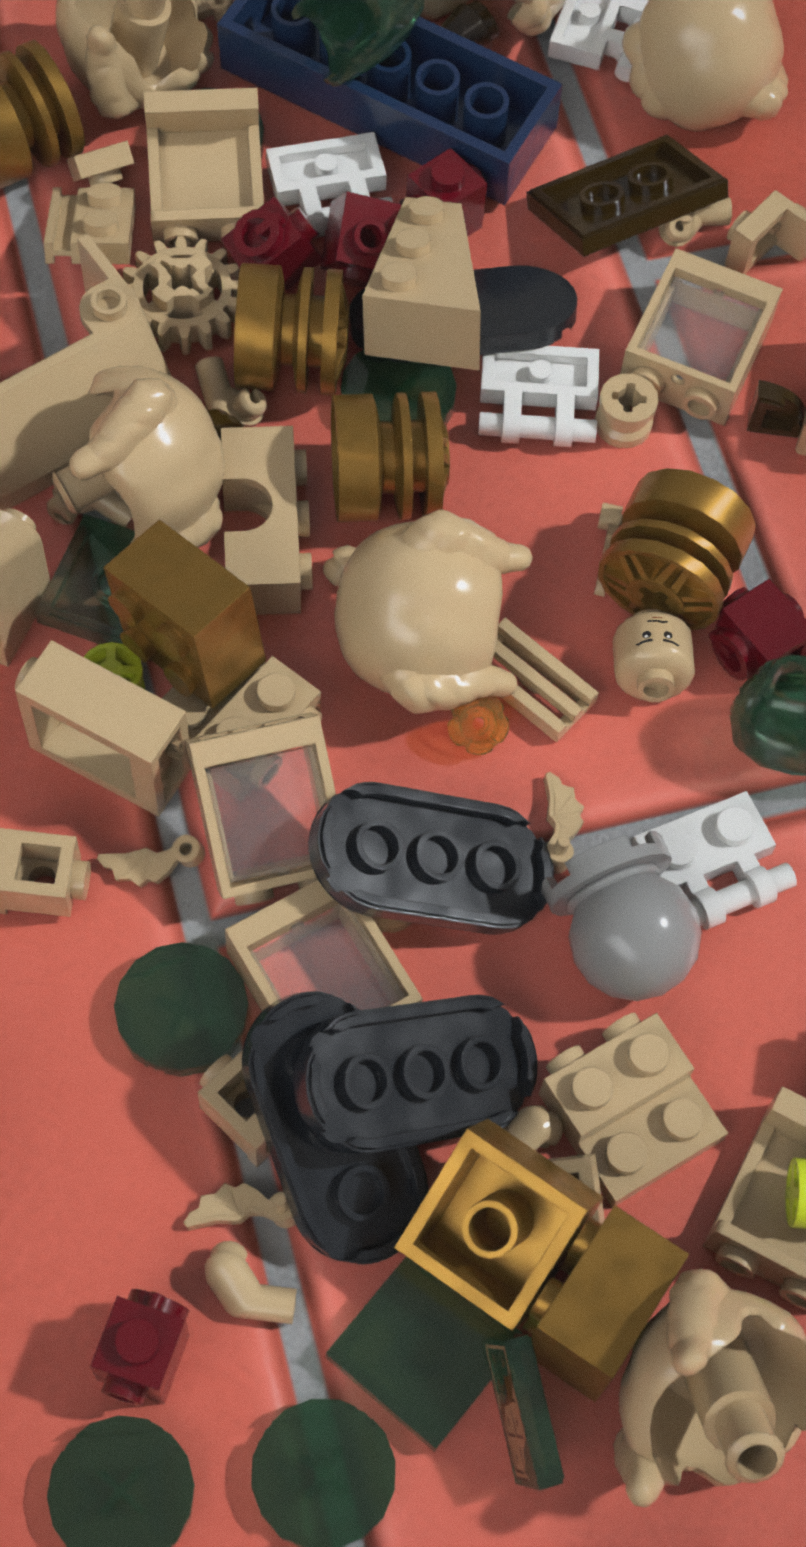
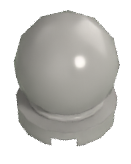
[541,831,702,1001]

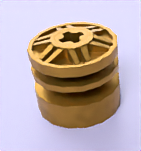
[0,40,85,190]
[234,263,350,395]
[331,391,450,522]
[598,468,756,631]

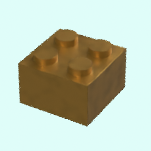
[103,519,266,709]
[394,1119,604,1332]
[522,1205,689,1402]

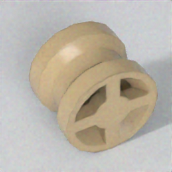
[595,373,659,448]

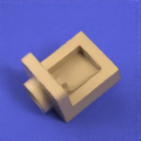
[724,190,806,274]

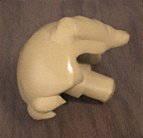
[56,0,214,120]
[622,0,788,131]
[52,365,225,548]
[334,509,533,714]
[613,1269,806,1507]

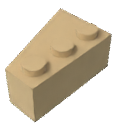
[362,196,481,371]

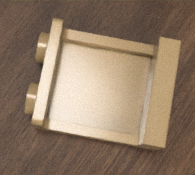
[143,87,264,248]
[703,1086,806,1310]

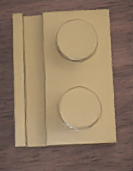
[44,183,136,264]

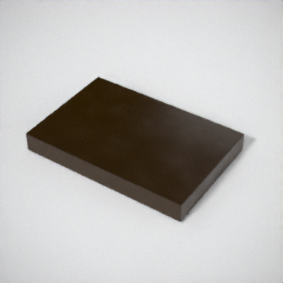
[526,135,728,257]

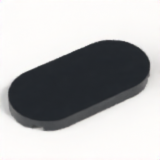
[349,265,577,363]
[308,782,554,935]
[242,991,428,1265]
[293,995,537,1154]

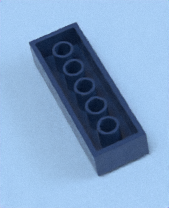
[217,0,563,205]

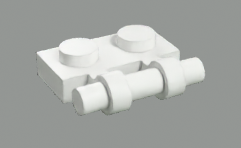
[548,0,648,82]
[266,132,393,237]
[478,346,599,447]
[631,791,797,930]

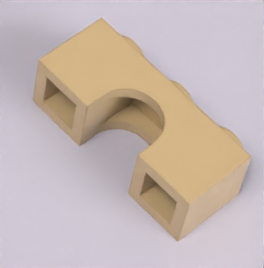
[221,426,313,615]

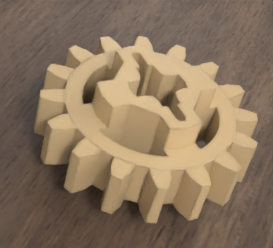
[123,236,240,355]

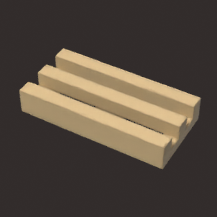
[491,618,599,743]

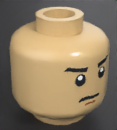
[612,609,695,702]

